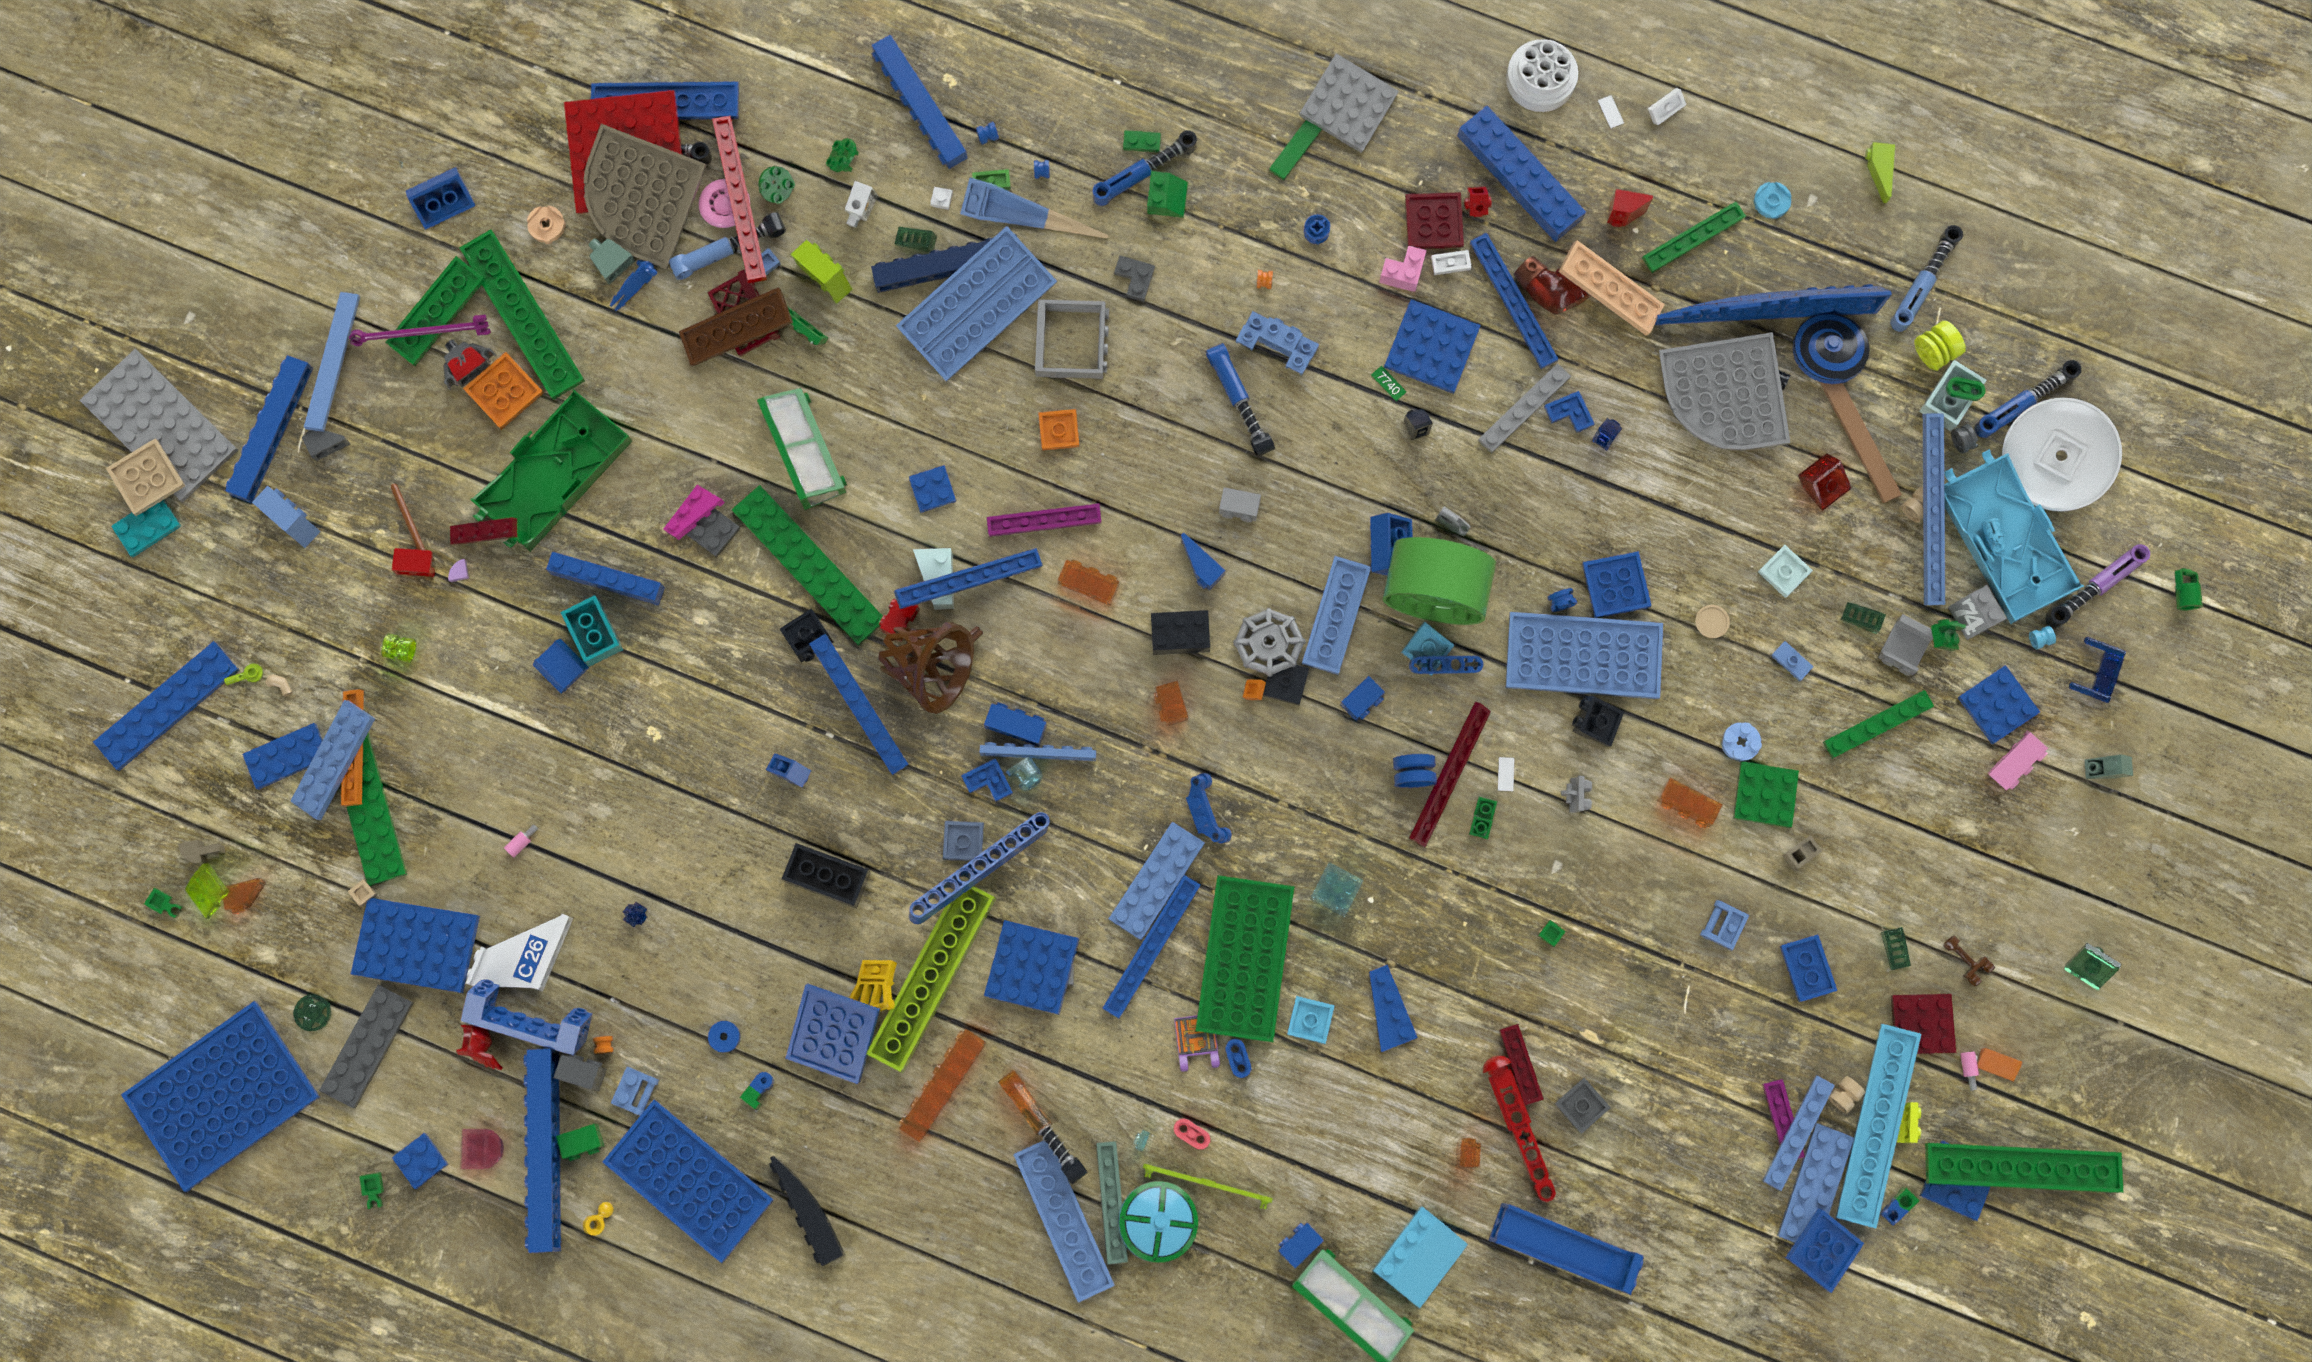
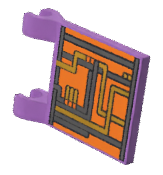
[1174,1016,1220,1072]

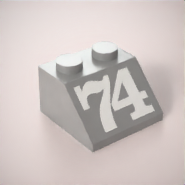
[1948,585,2007,640]

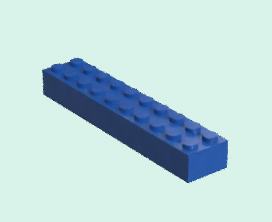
[524,1049,561,1253]

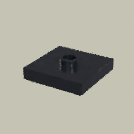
[1263,660,1309,706]

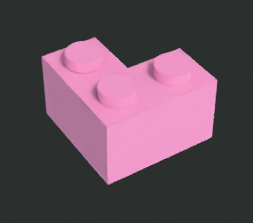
[1379,246,1426,292]

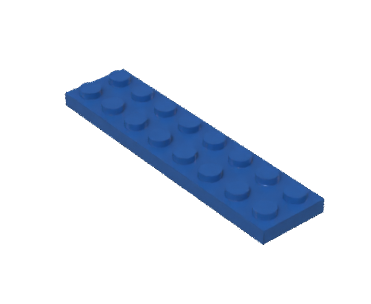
[591,82,739,120]
[93,641,240,771]

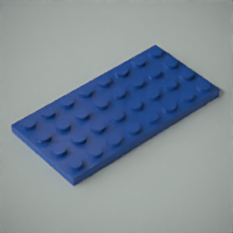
[603,1099,774,1263]

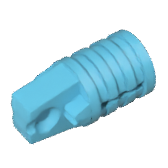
[1981,518,2005,554]

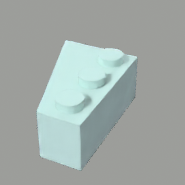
[913,548,954,610]

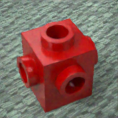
[1464,187,1492,217]

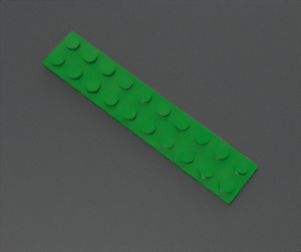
[459,229,585,400]
[731,485,883,646]
[1925,1143,2124,1193]

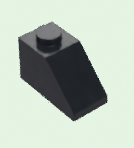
[1404,409,1433,440]

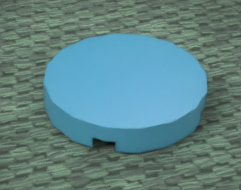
[1754,182,1792,219]

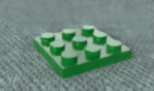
[1733,761,1799,828]

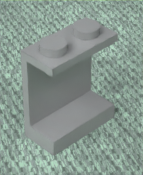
[1878,614,1933,675]

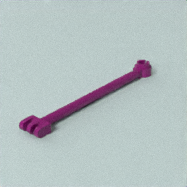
[349,315,491,346]

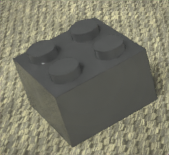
[553,1054,607,1092]

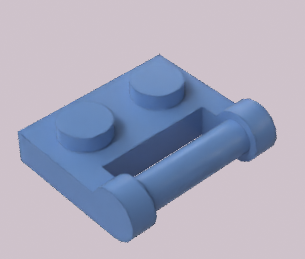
[1700,900,1749,951]
[611,1067,659,1116]

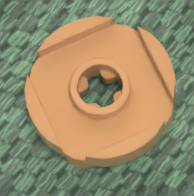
[527,206,566,244]

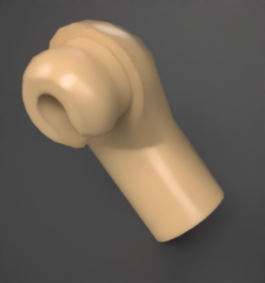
[265,674,292,697]

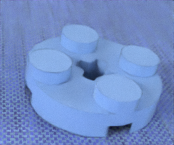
[1721,722,1762,762]

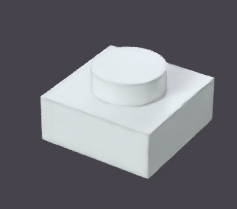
[930,187,953,210]

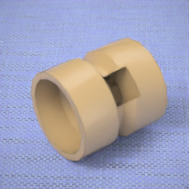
[1901,487,1923,523]
[1828,1076,1866,1114]

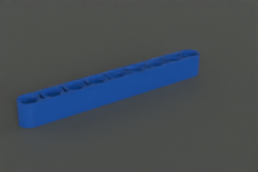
[909,812,1050,925]

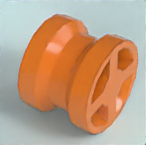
[1256,270,1273,289]
[593,1036,614,1054]

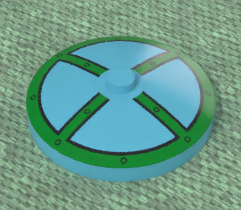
[1118,1181,1198,1263]

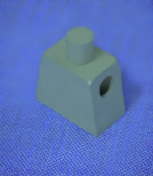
[589,238,635,285]

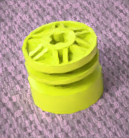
[1914,321,1966,371]

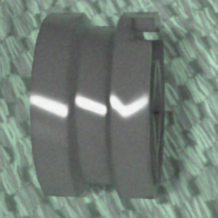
[1951,424,1979,454]

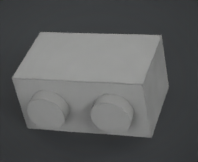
[1219,487,1261,522]

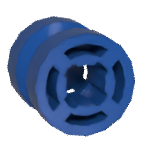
[976,122,999,145]

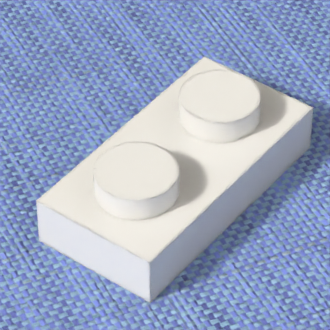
[1648,88,1686,125]
[1431,250,1471,275]

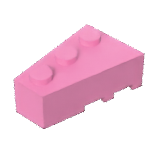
[1988,730,2048,791]

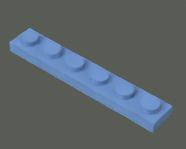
[980,742,1096,761]
[1762,1076,1835,1191]

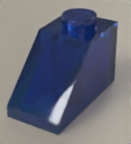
[1592,418,1623,451]

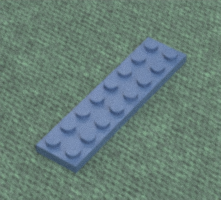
[1013,1141,1115,1303]

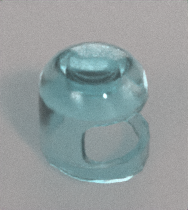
[1006,756,1043,791]

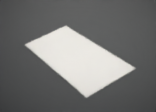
[1598,95,1624,128]
[1498,757,1514,791]

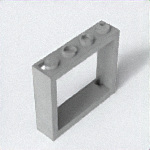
[1035,299,1109,379]

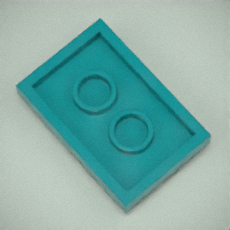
[111,500,181,558]

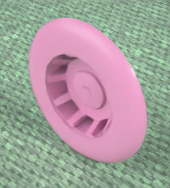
[699,179,750,228]

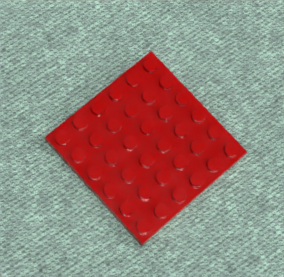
[564,90,682,214]

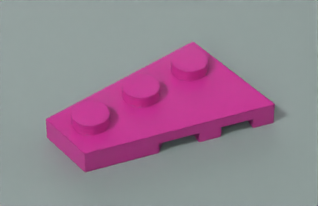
[663,485,725,540]

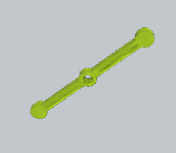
[1142,1163,1273,1209]

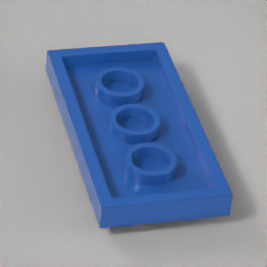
[242,723,323,790]

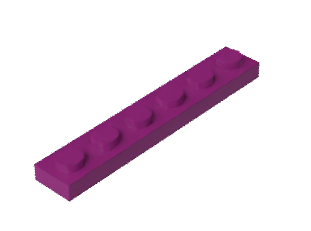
[986,503,1102,537]

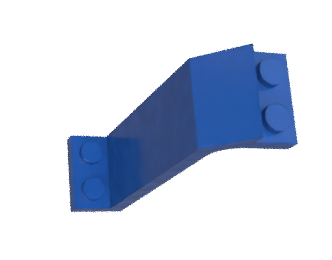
[1488,1203,1644,1295]

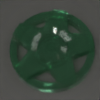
[293,994,331,1031]

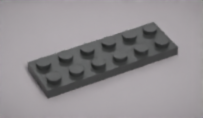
[319,985,414,1109]

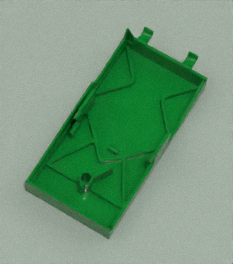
[470,389,632,552]

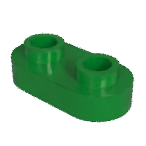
[1946,377,1986,401]

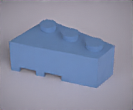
[252,486,321,548]

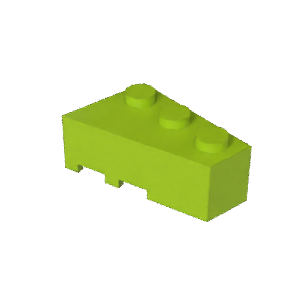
[790,240,853,304]

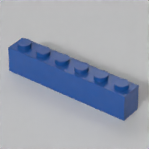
[546,552,665,606]

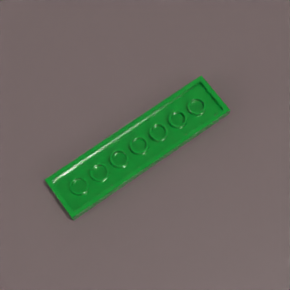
[340,733,407,886]

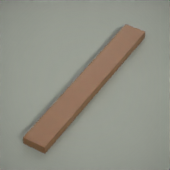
[1819,382,1902,504]

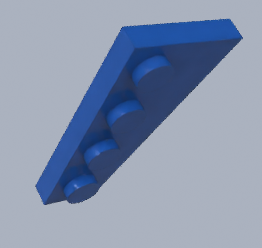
[1369,964,1418,1052]

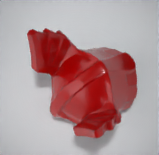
[456,1024,503,1070]

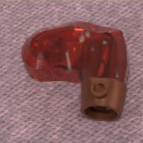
[1514,256,1591,315]

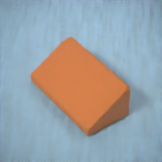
[1977,1048,2023,1081]

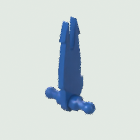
[610,259,657,311]

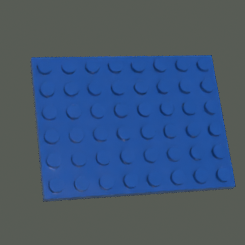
[121,1001,320,1192]

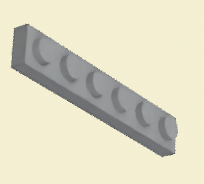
[1478,363,1571,454]

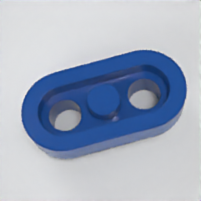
[1225,1039,1251,1078]

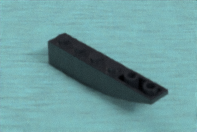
[769,1156,846,1266]

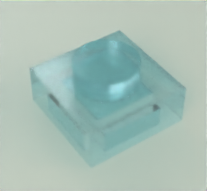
[1133,1130,1150,1152]

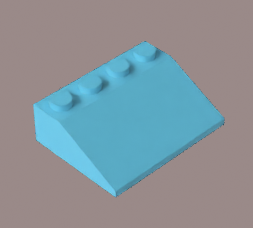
[1372,1207,1468,1308]

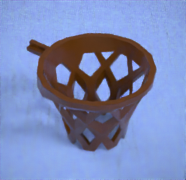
[878,622,983,714]

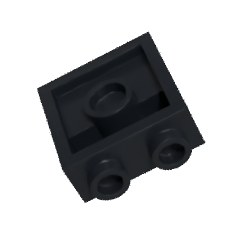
[780,608,833,663]
[1572,696,1624,747]

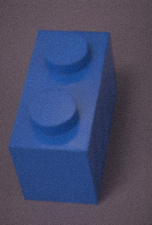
[1340,676,1385,721]
[1278,1223,1324,1268]

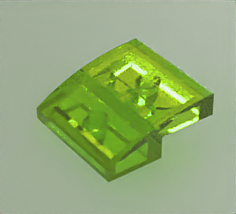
[185,863,229,919]

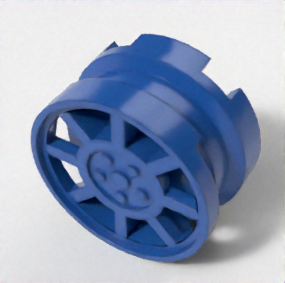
[1304,214,1330,244]
[1547,588,1577,612]

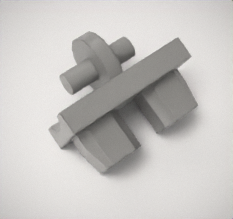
[1561,776,1592,813]

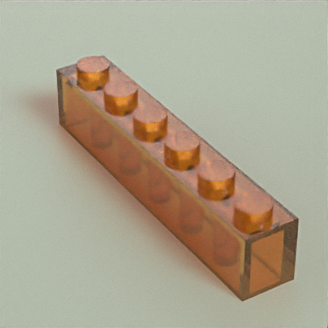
[899,1029,987,1142]

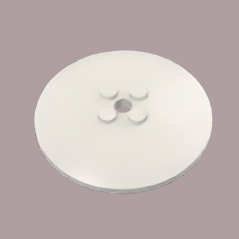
[2002,398,2122,512]

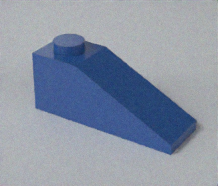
[1181,532,1226,591]

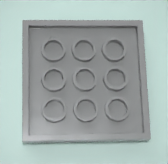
[1299,53,1399,153]

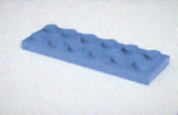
[1302,556,1371,675]
[291,700,375,820]
[1109,822,1205,940]
[1777,1123,1854,1243]

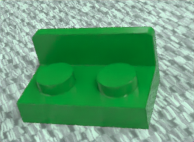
[1931,619,1966,651]

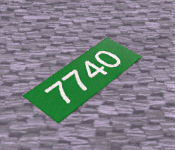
[1371,365,1407,401]

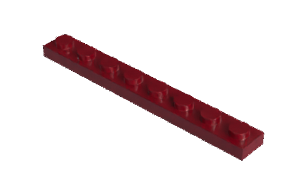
[1409,702,1491,848]

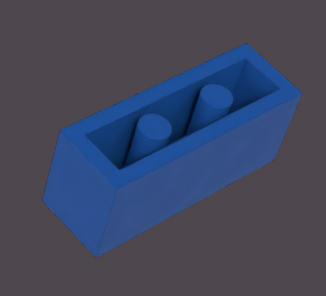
[984,702,1047,747]

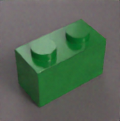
[556,1123,605,1162]

